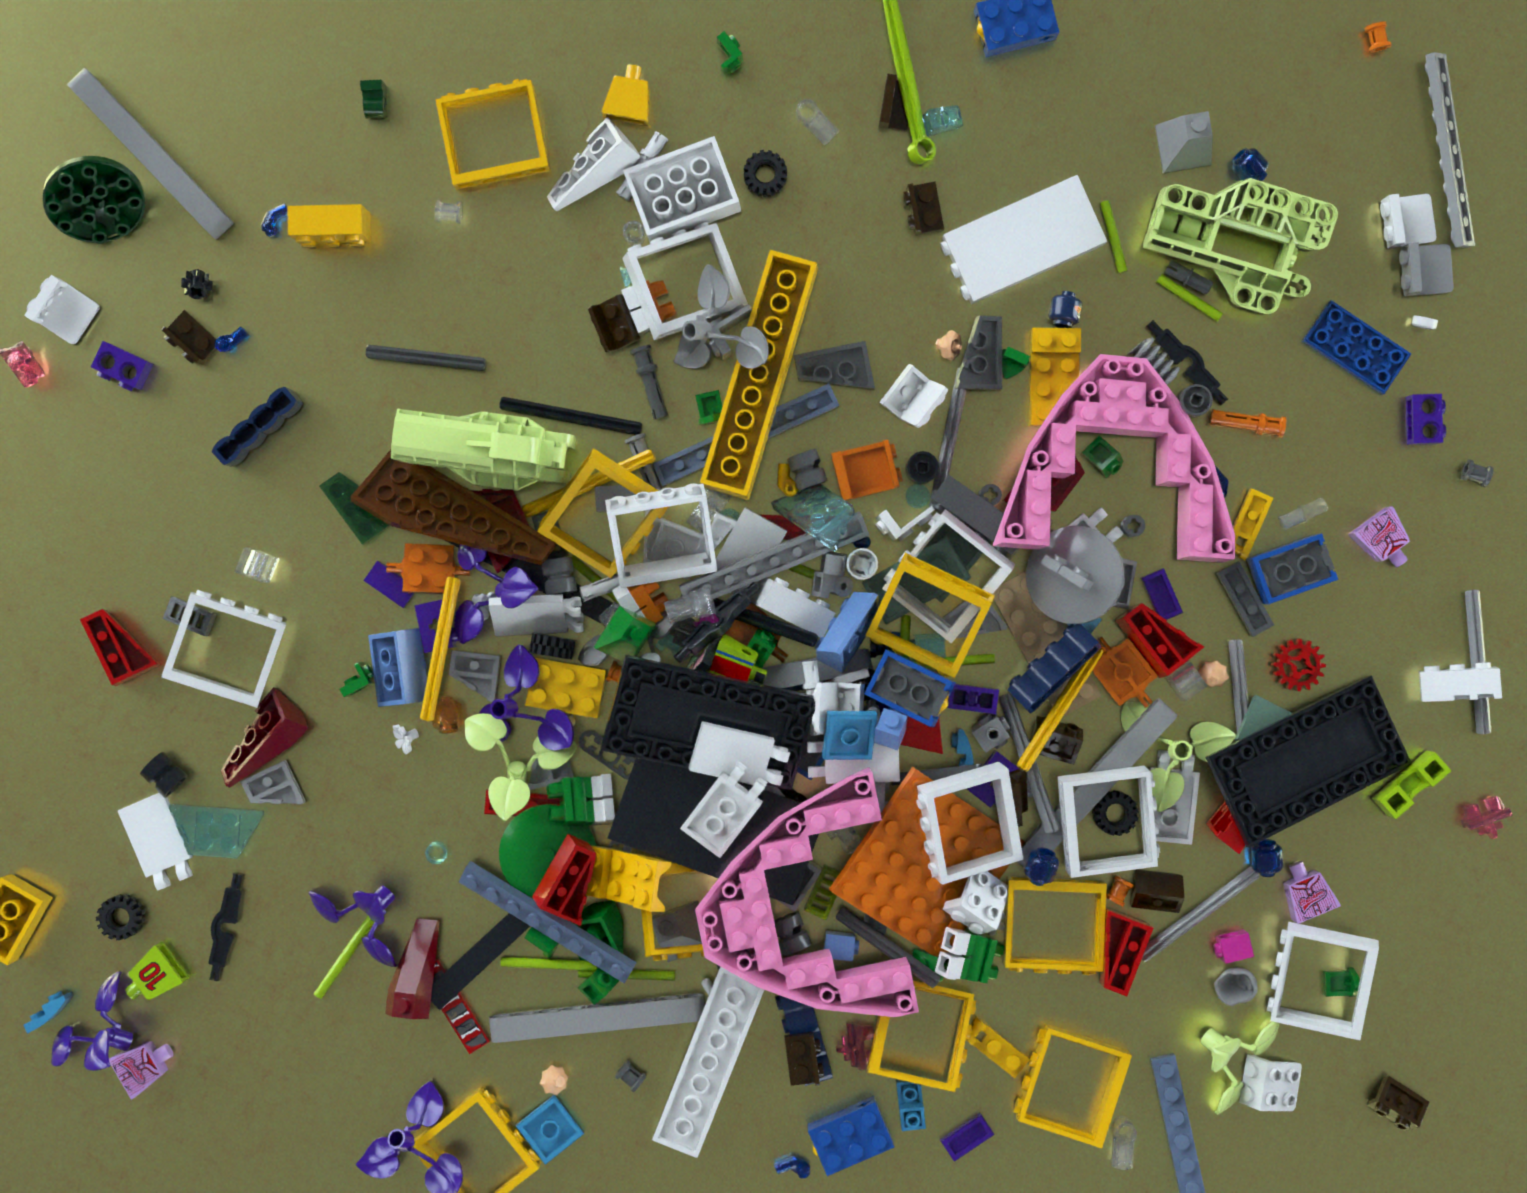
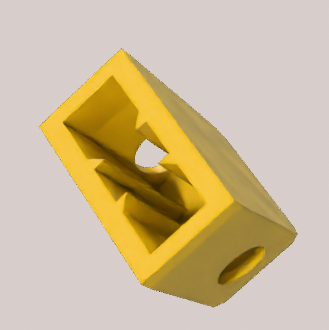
[601,64,649,126]

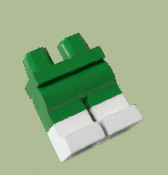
[546,774,615,826]
[935,927,1005,983]

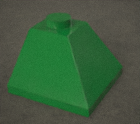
[594,606,657,662]
[571,900,623,961]

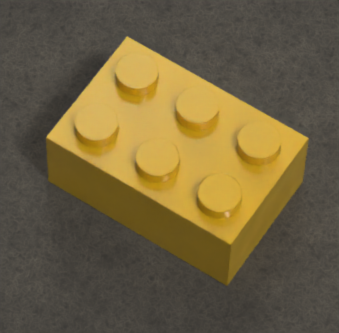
[287,204,371,248]
[525,657,608,718]
[0,874,53,965]

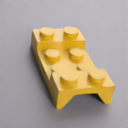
[1029,328,1081,427]
[586,846,671,912]

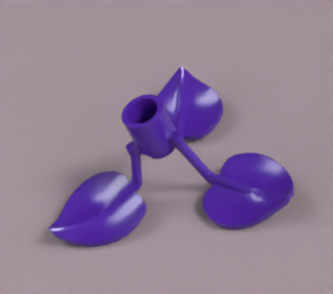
[454,544,538,644]
[479,645,574,750]
[308,886,398,967]
[51,971,133,1071]
[356,1082,463,1193]

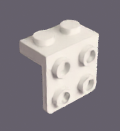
[1380,194,1437,249]
[24,275,99,344]
[879,364,948,428]
[875,506,935,541]
[812,682,865,733]
[943,871,1008,934]
[1239,1055,1302,1111]

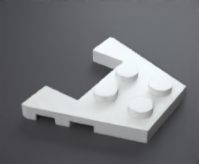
[643,488,737,580]

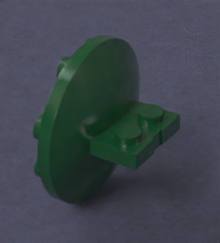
[43,156,145,244]

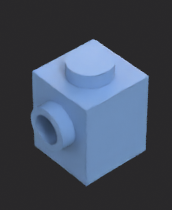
[874,708,907,750]
[824,930,859,961]

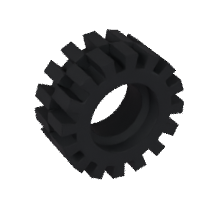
[744,150,787,197]
[529,633,576,660]
[1092,790,1139,836]
[96,894,145,941]

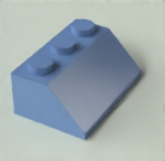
[815,592,879,673]
[368,628,427,707]

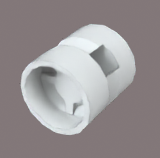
[846,548,878,580]

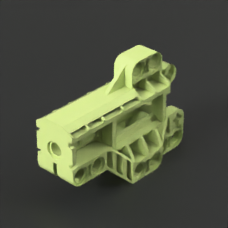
[1143,178,1338,314]
[391,409,576,491]

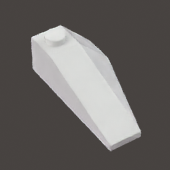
[547,117,641,211]

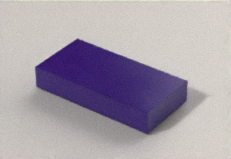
[363,561,415,608]
[1140,568,1183,620]
[940,1113,995,1162]

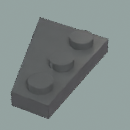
[954,315,1002,390]
[794,341,875,389]

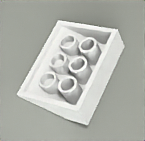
[623,136,741,242]

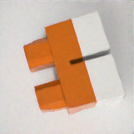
[621,280,676,336]
[612,582,671,623]

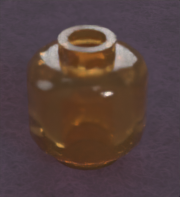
[432,696,463,734]

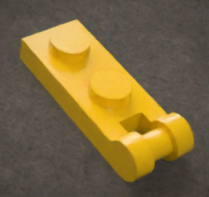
[1233,488,1274,560]
[966,1017,1030,1078]

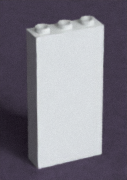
[940,175,1107,304]

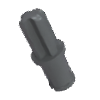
[1164,259,1213,294]

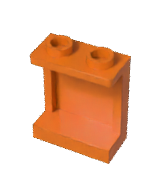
[831,439,903,502]

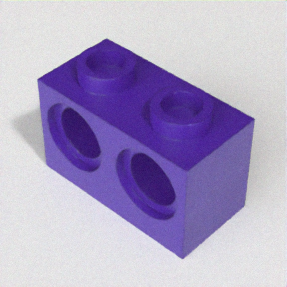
[91,341,154,391]
[1405,394,1446,445]

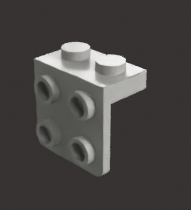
[1399,242,1454,296]
[708,304,752,361]

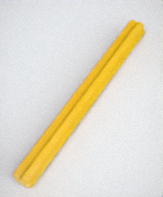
[522,450,656,517]
[420,577,460,721]
[1017,648,1104,771]

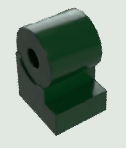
[360,79,387,119]

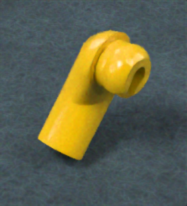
[777,463,798,497]

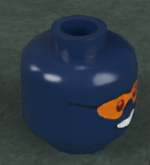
[1048,291,1083,328]

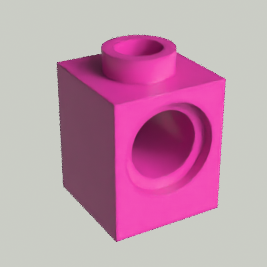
[1213,929,1254,964]

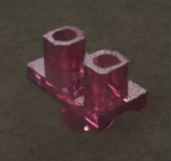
[0,341,45,388]
[1461,796,1512,839]
[836,1022,874,1071]

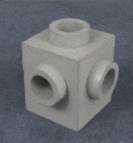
[971,713,1011,753]

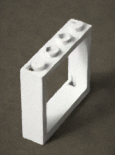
[622,222,748,340]
[605,484,717,588]
[882,509,1015,644]
[161,590,286,708]
[916,762,1023,884]
[1057,766,1161,878]
[1267,922,1379,1040]

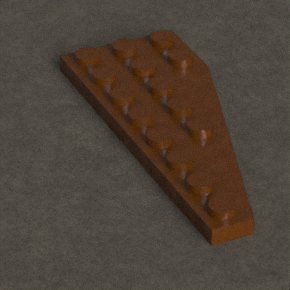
[351,449,556,565]

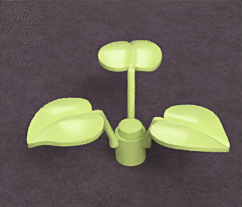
[1121,701,1236,812]
[464,714,577,822]
[1201,1022,1279,1115]

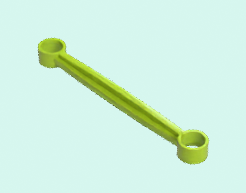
[883,0,936,165]

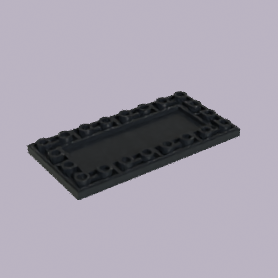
[600,655,815,790]
[1206,675,1412,847]
[607,758,819,905]

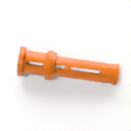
[1209,409,1287,438]

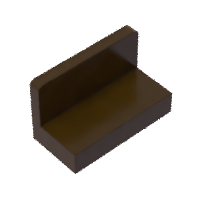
[878,74,908,131]
[1009,769,1028,827]
[1131,870,1185,913]

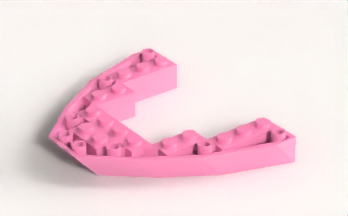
[993,354,1235,563]
[695,767,919,1017]

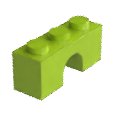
[1372,750,1451,819]

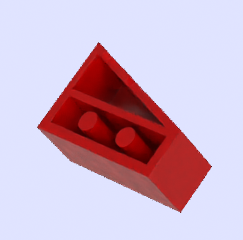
[900,714,943,754]

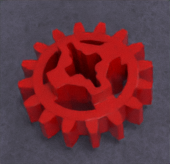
[1271,638,1326,692]

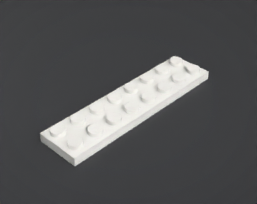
[652,966,764,1158]

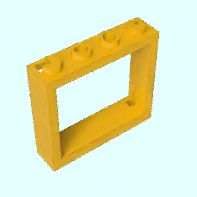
[435,79,551,190]
[537,448,668,578]
[866,552,995,678]
[641,863,705,961]
[1003,876,1107,975]
[866,980,976,1092]
[1014,1023,1132,1148]
[413,1087,541,1193]

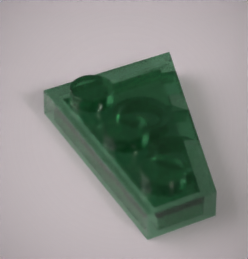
[319,472,390,545]

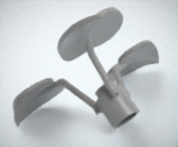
[673,264,768,369]
[578,608,680,666]

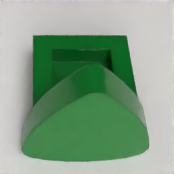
[1002,346,1030,379]
[695,390,723,425]
[524,927,559,959]
[1323,967,1360,997]

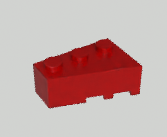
[1115,603,1204,678]
[80,609,161,686]
[1206,801,1245,854]
[532,834,596,926]
[1100,907,1154,997]

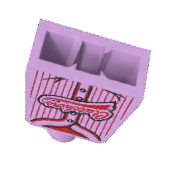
[1348,506,1410,568]
[1283,861,1341,924]
[109,1041,174,1100]

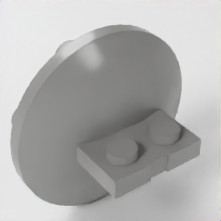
[1026,526,1124,624]

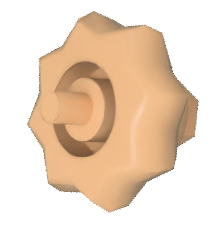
[936,330,962,361]
[1198,660,1229,688]
[540,1065,568,1095]

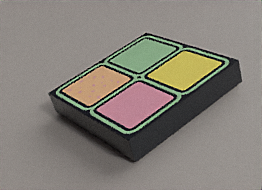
[687,636,722,672]

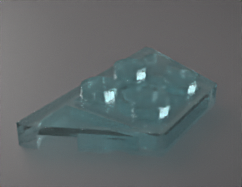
[771,484,855,552]
[169,804,264,858]

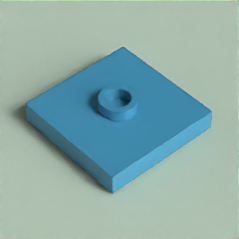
[822,711,877,760]
[516,1095,584,1165]

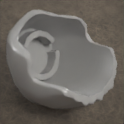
[1214,967,1258,1006]

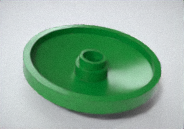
[499,804,596,899]

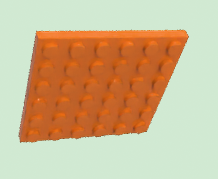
[829,766,1025,956]

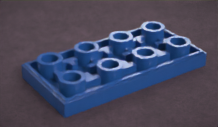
[1302,300,1411,395]

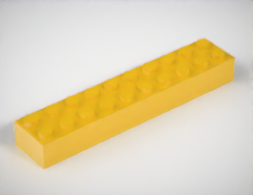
[700,250,818,500]

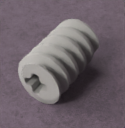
[1127,337,1180,385]

